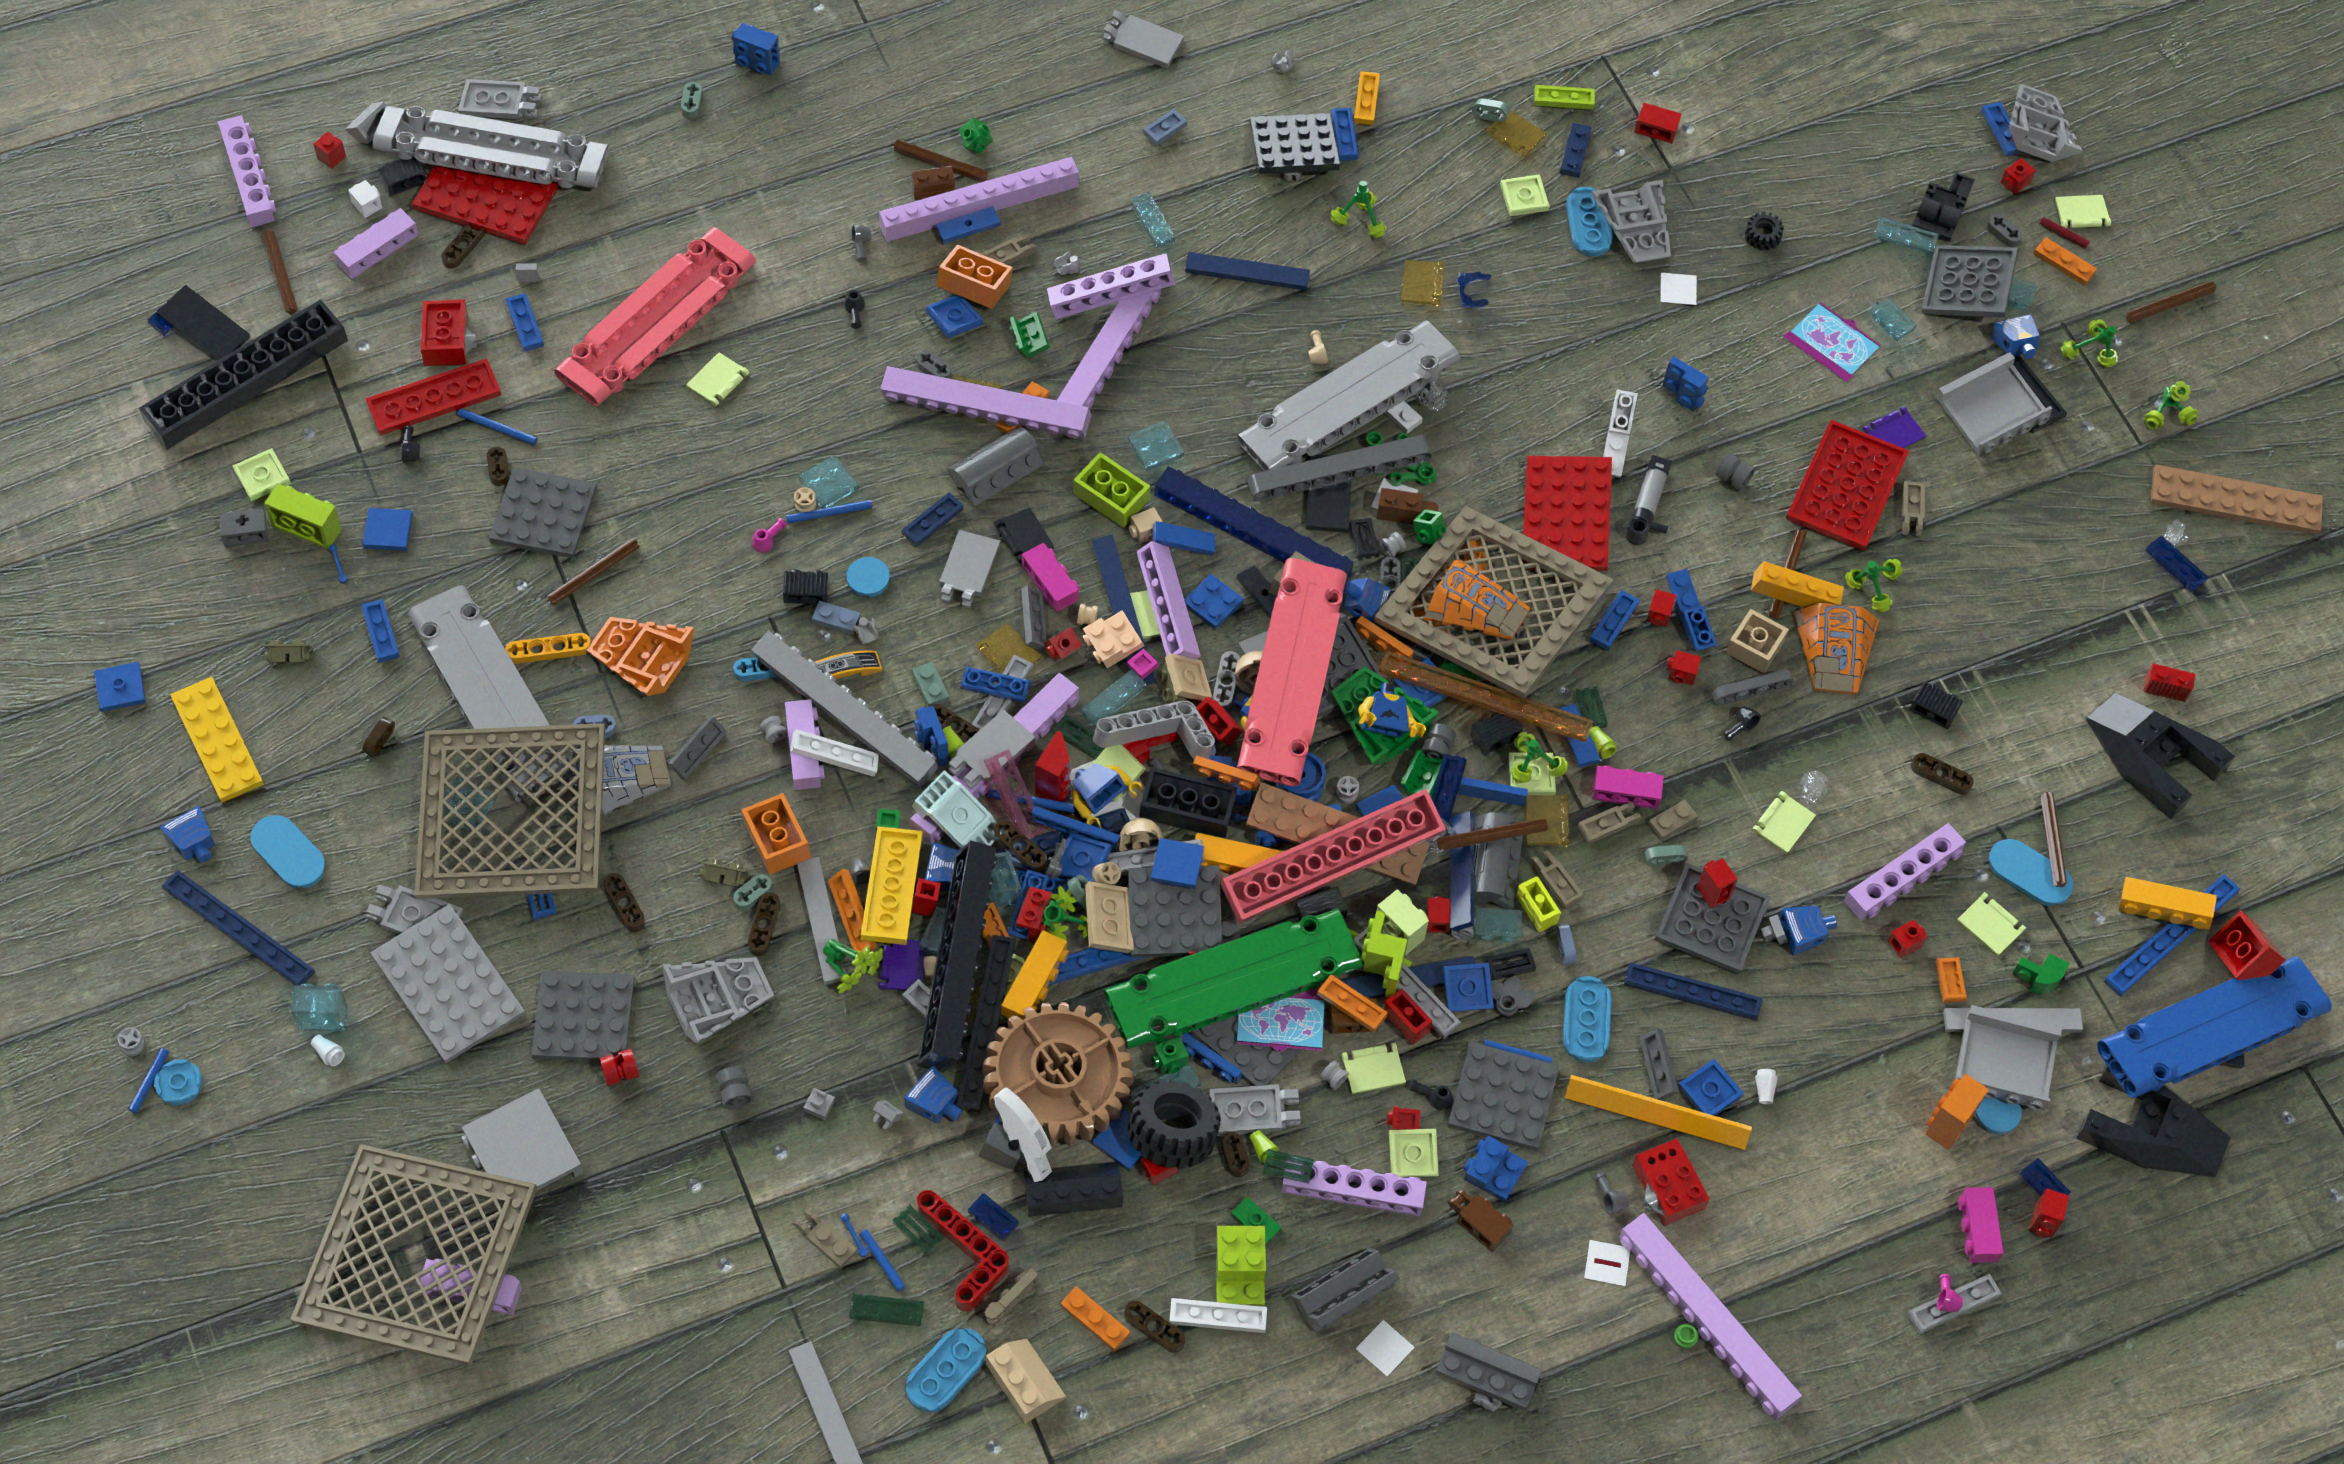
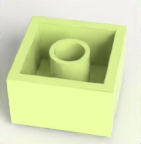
[1377,889,1429,956]

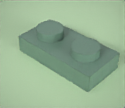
[912,662,949,707]

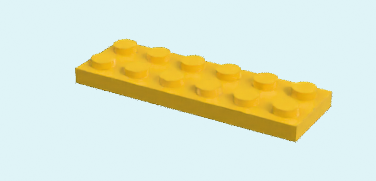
[170,677,264,803]
[861,827,923,945]

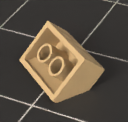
[986,1338,1066,1424]

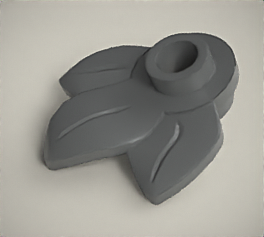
[1044,838,1066,879]
[1491,975,1535,1016]

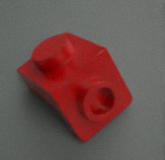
[1386,1106,1420,1130]

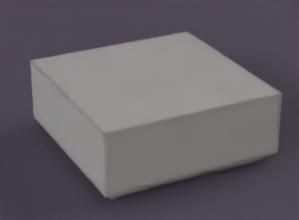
[516,263,539,282]

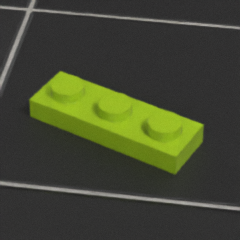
[1534,85,1595,110]

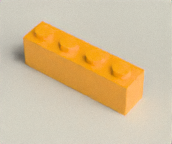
[1751,561,1844,608]
[1195,833,1284,875]
[2118,877,2217,930]
[1001,930,1069,1020]

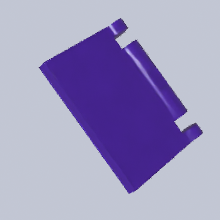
[1863,406,1926,448]
[878,939,927,991]

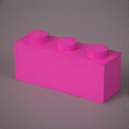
[1022,543,1080,612]
[1592,766,1664,809]
[1958,1187,2003,1263]

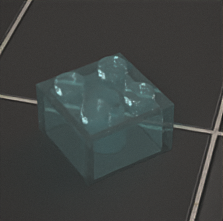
[290,983,348,1031]

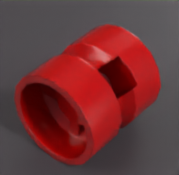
[599,1049,639,1087]

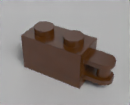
[1376,488,1439,525]
[1448,1190,1513,1253]

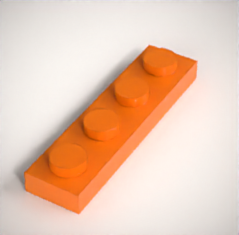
[828,869,877,953]

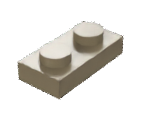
[1648,800,1698,841]

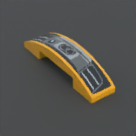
[797,651,883,693]

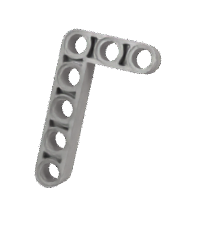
[1093,701,1215,760]

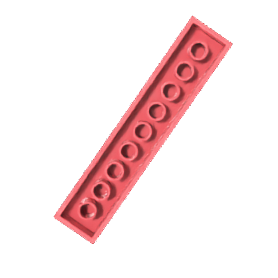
[1220,789,1446,924]

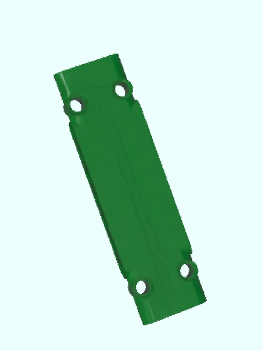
[1104,909,1362,1050]

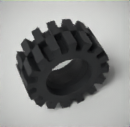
[1745,212,1784,251]

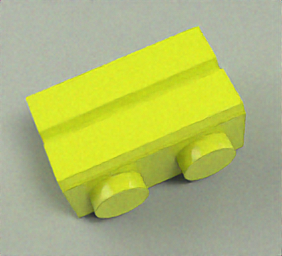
[1516,877,1561,932]

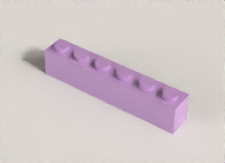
[1137,541,1201,659]

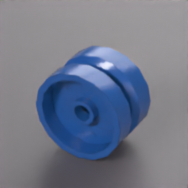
[1275,751,1326,802]

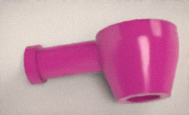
[752,518,787,553]
[1937,1274,1963,1312]

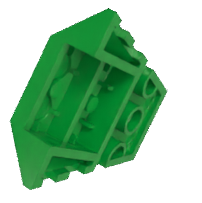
[1331,666,1439,765]

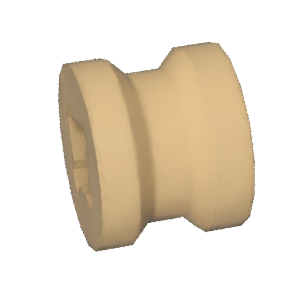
[794,487,816,513]
[1077,603,1098,625]
[1092,862,1121,885]

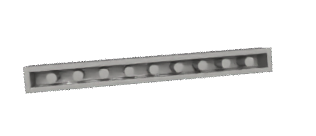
[751,630,938,788]

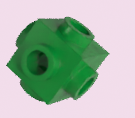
[959,118,993,153]
[1413,509,1446,545]
[1151,1036,1189,1075]

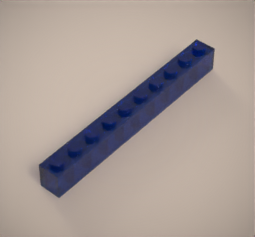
[1154,466,1354,581]

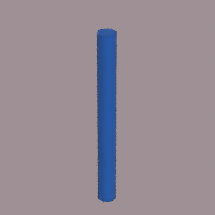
[458,408,538,445]
[786,500,872,524]
[988,789,1076,813]

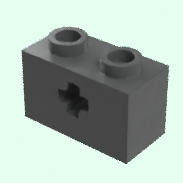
[220,508,269,547]

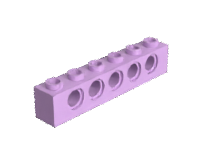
[218,115,277,227]
[1047,253,1175,319]
[1844,823,1966,921]
[1281,1157,1427,1216]

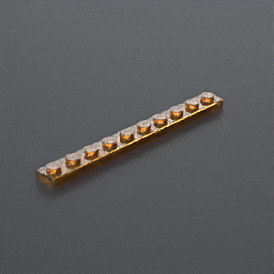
[1379,651,1594,743]

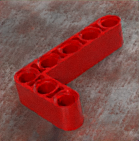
[917,1190,1009,1312]

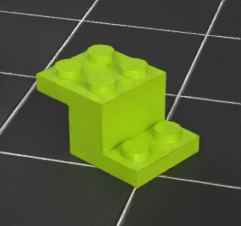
[1361,911,1407,998]
[1216,1226,1266,1307]

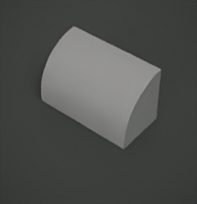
[345,102,387,144]

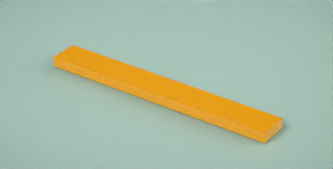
[1565,1075,1752,1150]

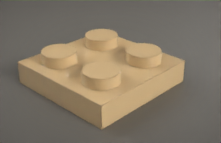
[1165,653,1213,701]

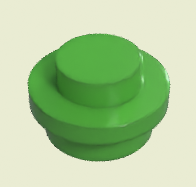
[1674,1324,1698,1348]

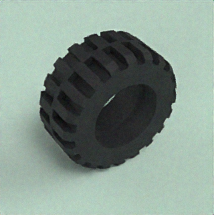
[1127,1080,1221,1169]

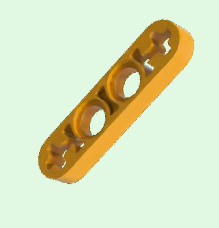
[505,633,591,664]

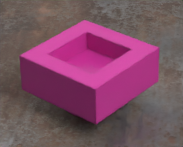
[1127,649,1159,680]

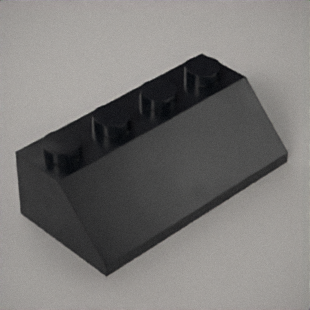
[1139,767,1238,839]
[1023,1162,1123,1217]

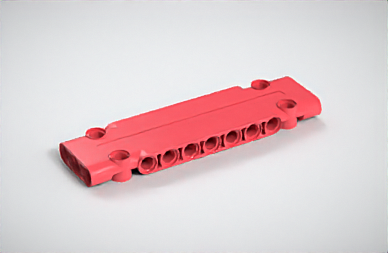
[554,227,756,407]
[1237,558,1347,786]

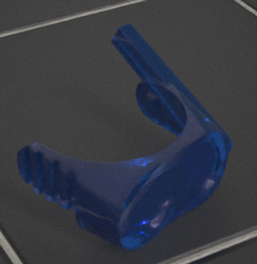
[1457,272,1491,307]

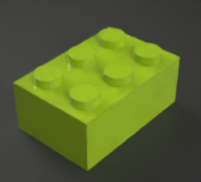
[1073,452,1151,528]
[264,483,342,549]

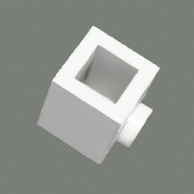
[348,180,382,218]

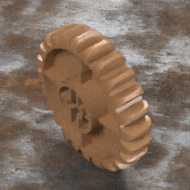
[983,1002,1134,1146]

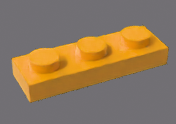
[1354,71,1380,125]

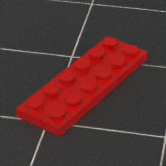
[365,358,502,436]

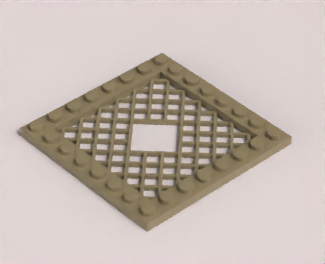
[1374,506,1613,699]
[415,723,605,899]
[290,1144,538,1366]

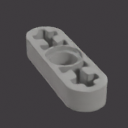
[1213,651,1240,711]

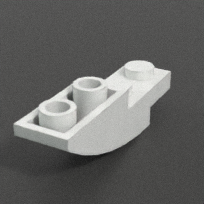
[1603,390,1638,478]
[994,1088,1052,1182]

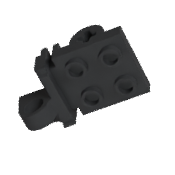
[1912,172,1975,242]

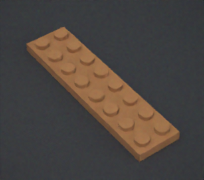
[2150,464,2323,535]
[1246,782,1430,886]

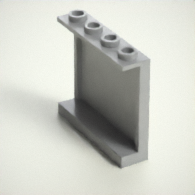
[1937,352,2052,455]
[1955,1005,2062,1111]
[461,1088,583,1206]

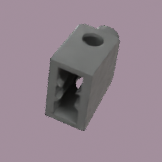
[978,1122,1027,1170]

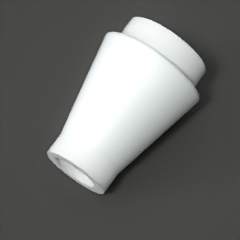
[311,1035,345,1066]
[1755,1069,1778,1104]

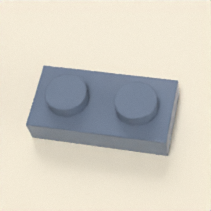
[1143,109,1187,146]
[812,601,861,635]

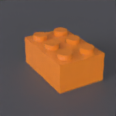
[937,245,1013,309]
[741,793,811,875]
[1925,1073,1989,1150]

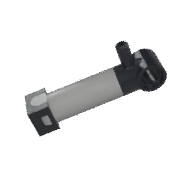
[1626,455,1672,545]

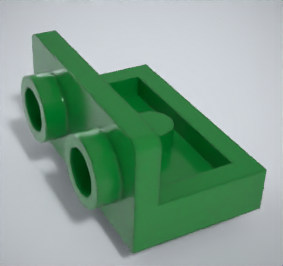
[1010,311,1050,359]
[1401,749,1447,799]

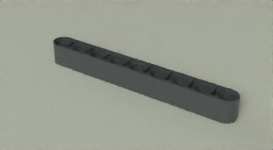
[1247,435,1432,501]

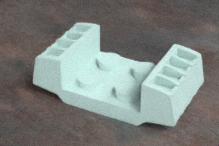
[912,770,1004,851]

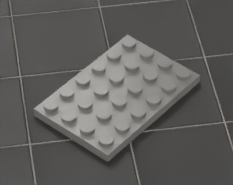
[370,904,525,1064]

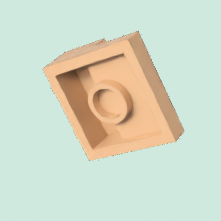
[1082,611,1144,668]

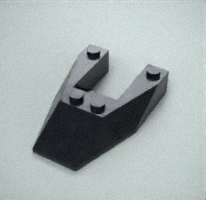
[2086,693,2235,820]
[2076,1063,2231,1177]

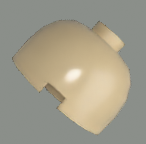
[1235,651,1263,694]
[1119,818,1163,852]

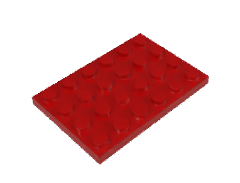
[412,165,560,245]
[1786,420,1909,551]
[1522,456,1612,571]

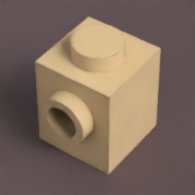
[1129,507,1162,544]

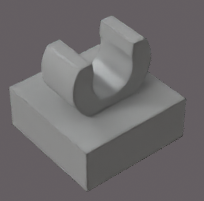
[1761,915,1788,945]
[803,1088,835,1120]
[873,1100,904,1129]

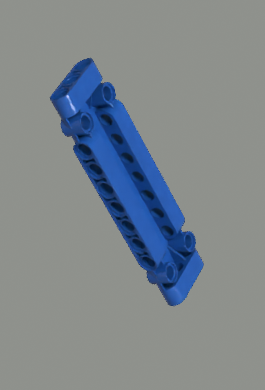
[2097,956,2332,1098]

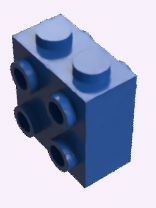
[732,23,780,76]

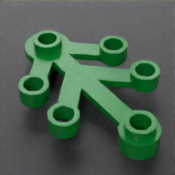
[1366,431,1437,486]

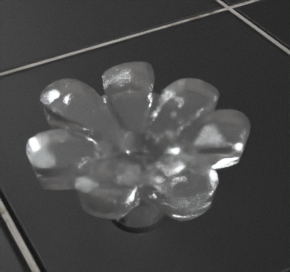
[2162,520,2188,547]

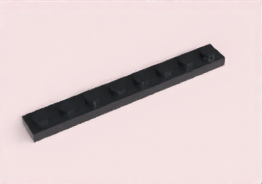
[957,935,1016,1112]

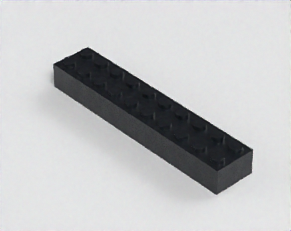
[139,299,348,450]
[917,840,997,1073]

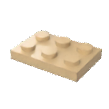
[1085,881,1134,954]

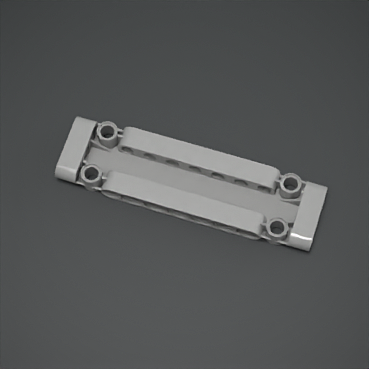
[373,106,609,189]
[1237,320,1461,471]
[408,585,573,802]

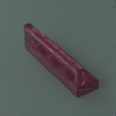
[984,749,1046,839]

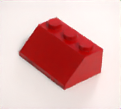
[1035,731,1071,802]
[2208,910,2286,980]

